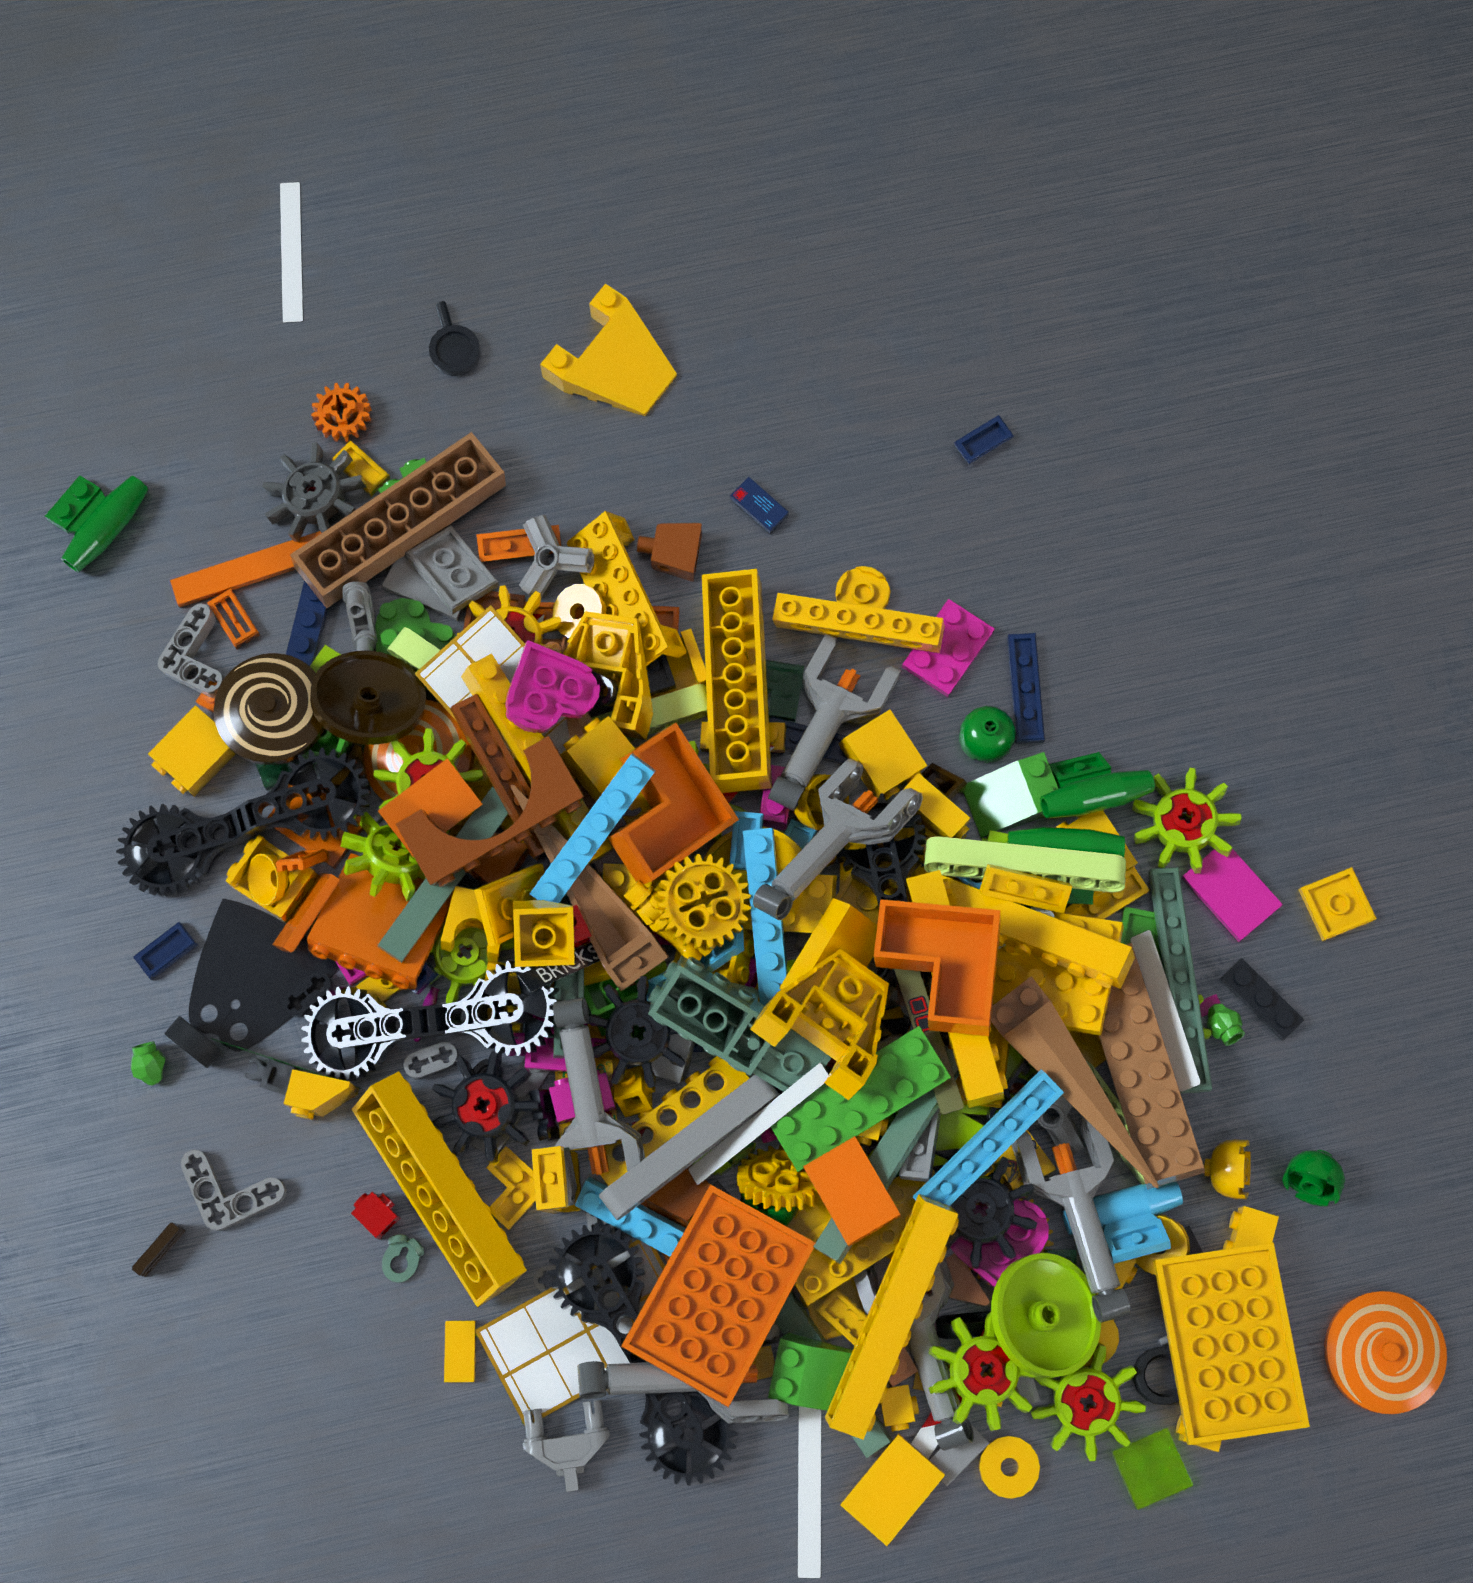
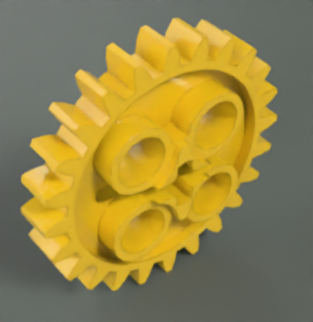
[655,854,751,950]
[737,1144,823,1212]

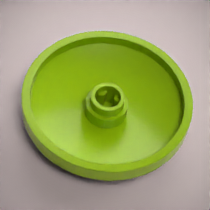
[991,1253,1101,1378]

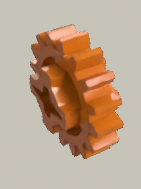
[311,383,372,442]

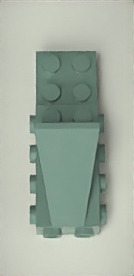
[648,955,831,1092]

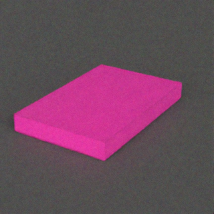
[1181,849,1283,942]

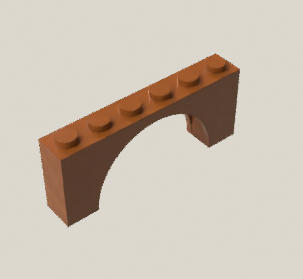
[396,736,586,888]

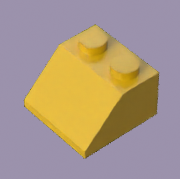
[513,900,575,967]
[284,1069,359,1120]

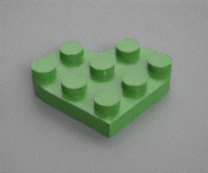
[375,598,456,655]

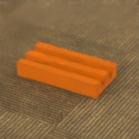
[207,588,260,649]
[276,849,328,872]

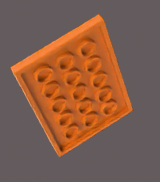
[621,1184,815,1408]

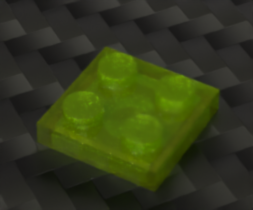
[1111,1428,1193,1510]

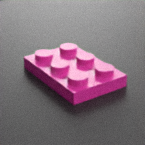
[902,599,995,697]

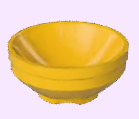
[247,853,290,906]

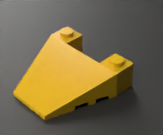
[540,283,677,416]
[563,611,653,740]
[750,949,889,1100]

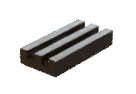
[132,1222,186,1277]

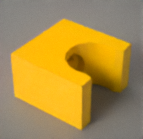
[440,886,503,962]

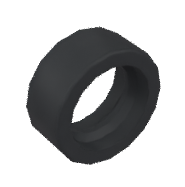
[164,1016,222,1068]
[1133,1347,1179,1405]

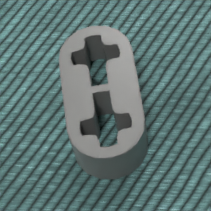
[404,1042,459,1080]

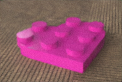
[505,640,600,733]
[950,1200,1049,1288]

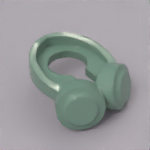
[382,1234,424,1283]

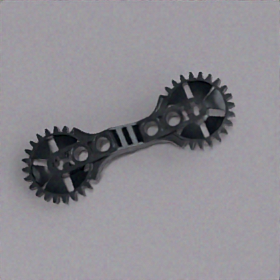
[116,748,371,897]
[836,793,949,1046]
[301,961,562,1081]
[547,1223,738,1486]

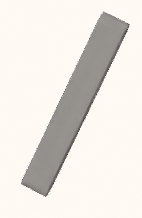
[599,1075,780,1220]

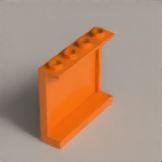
[307,853,454,990]

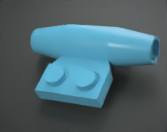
[1062,1181,1183,1264]

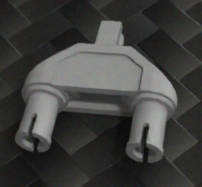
[343,582,377,651]
[522,1399,610,1492]

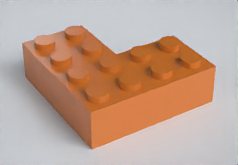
[607,723,739,884]
[874,899,1001,1036]

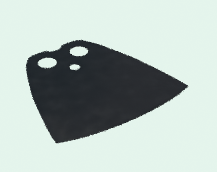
[189,899,339,1052]

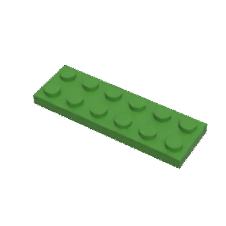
[771,1026,951,1172]

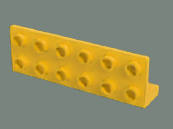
[567,511,687,666]
[795,1170,935,1308]

